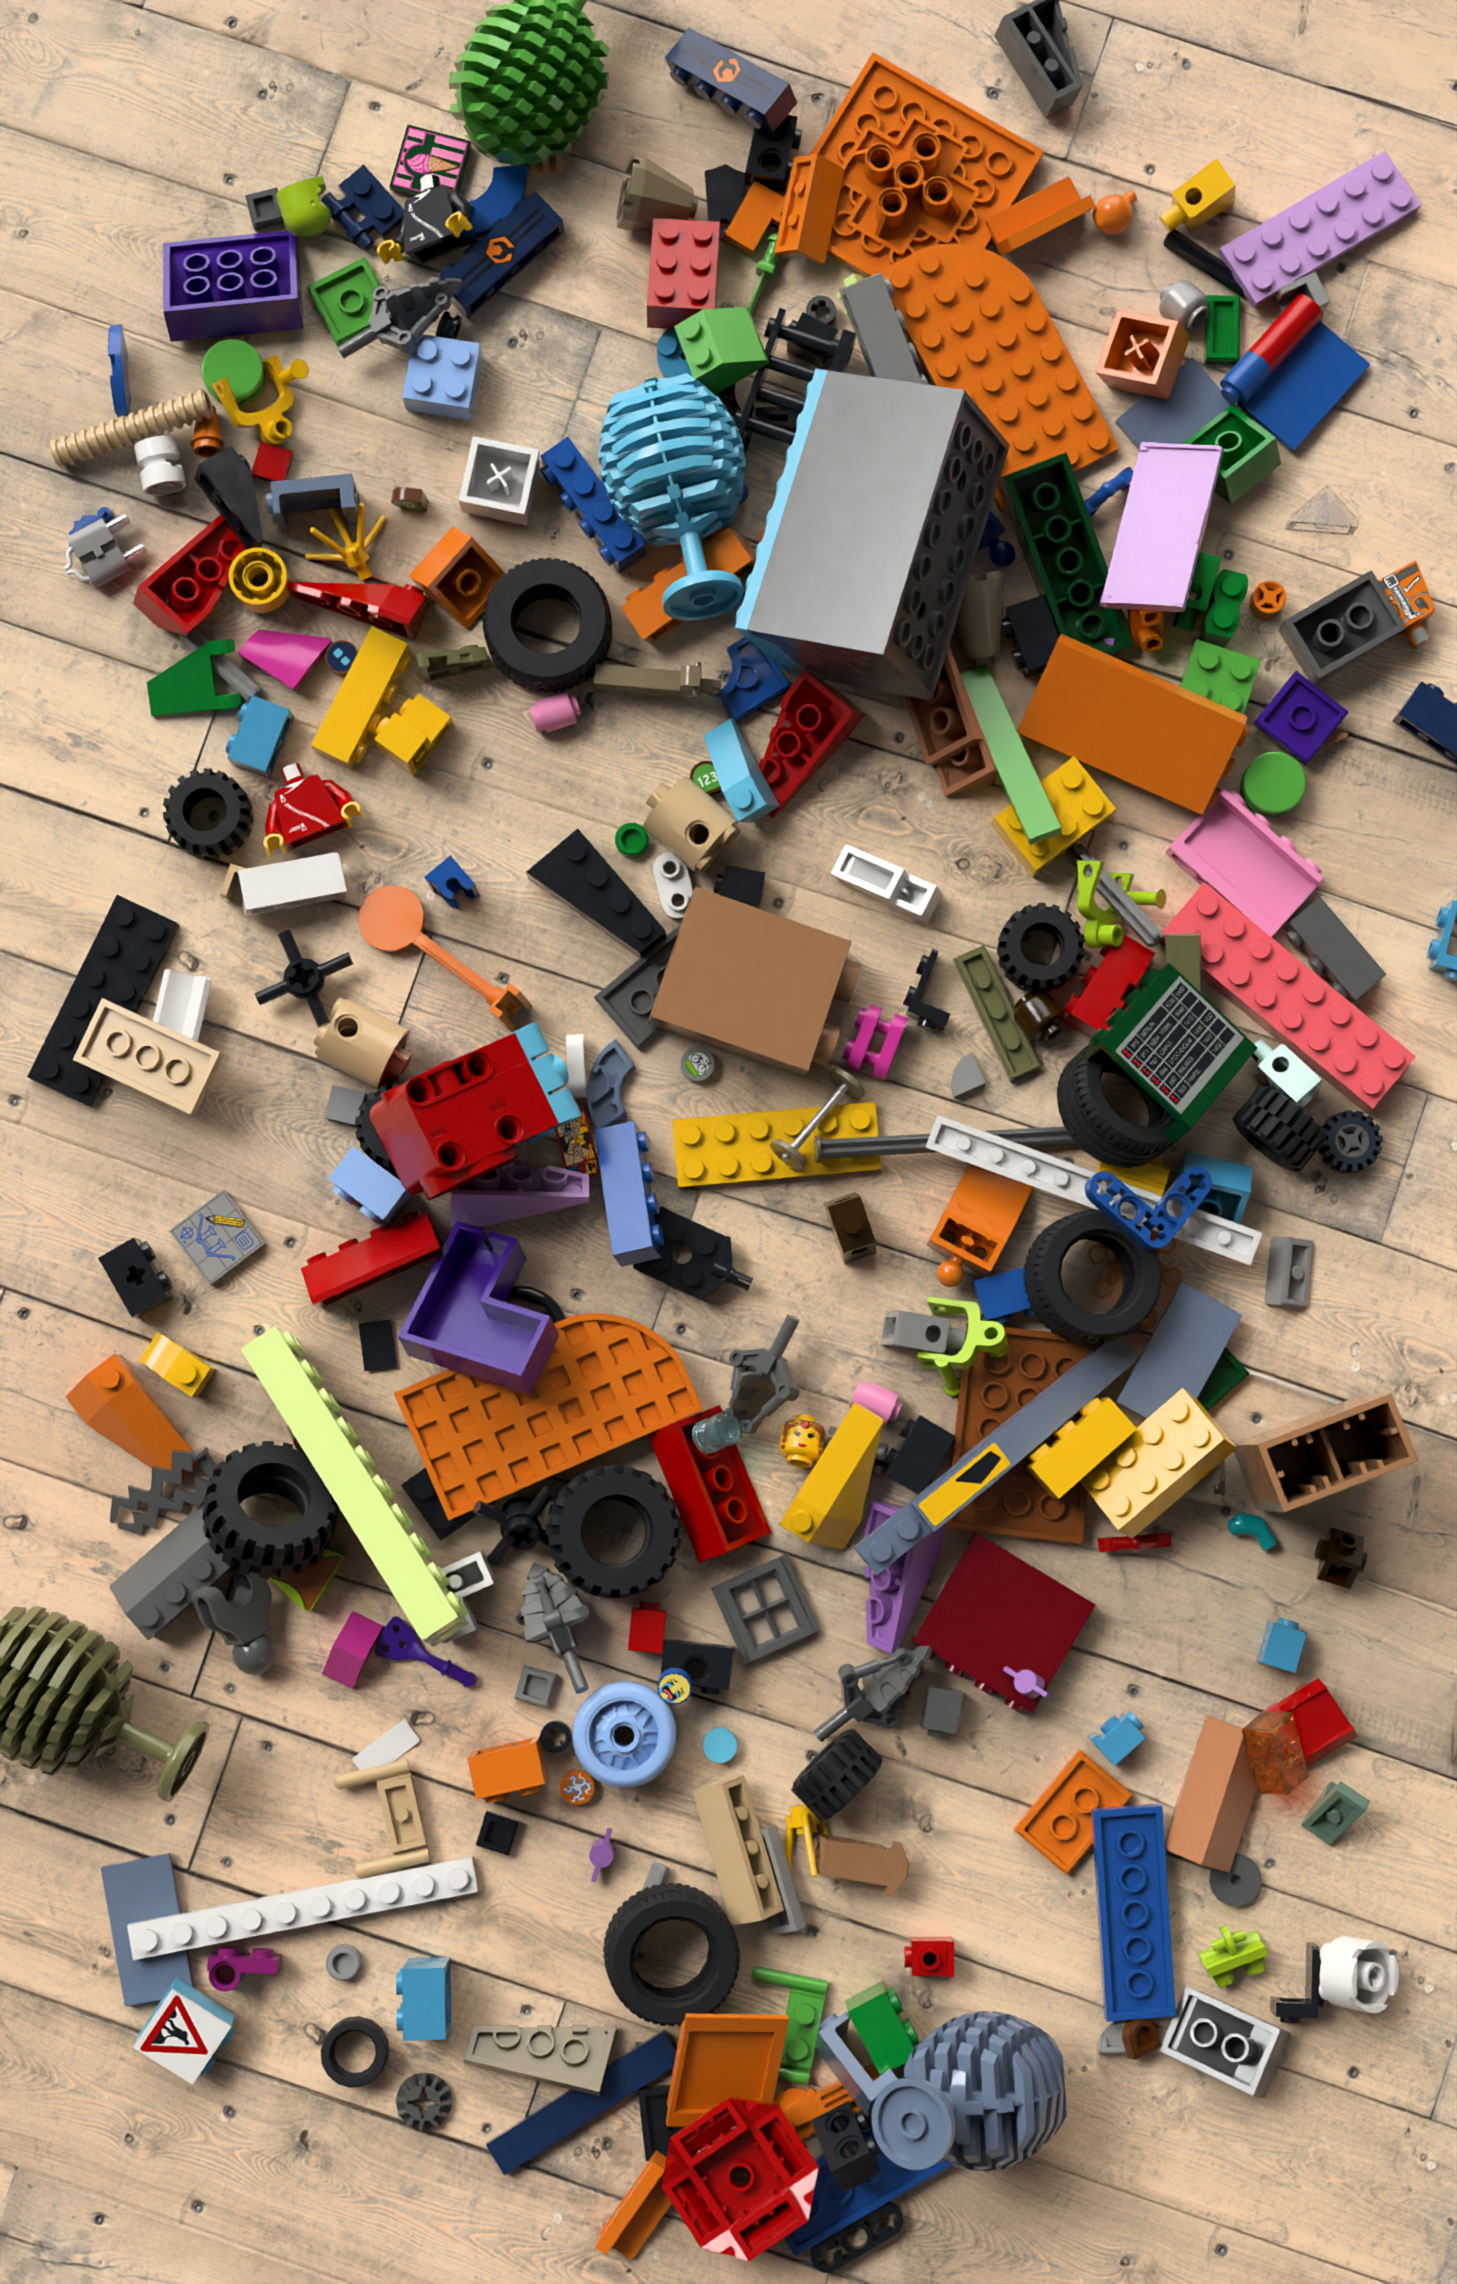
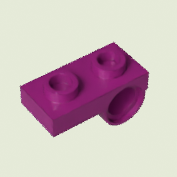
[207,1946,282,1992]

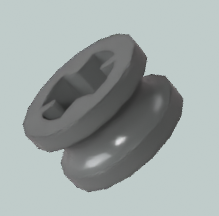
[806,296,836,326]

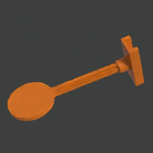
[358,886,533,1033]

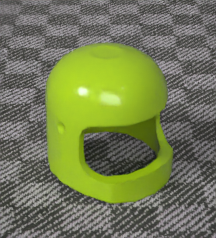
[276,176,331,238]

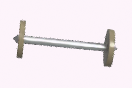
[770,1067,865,1171]

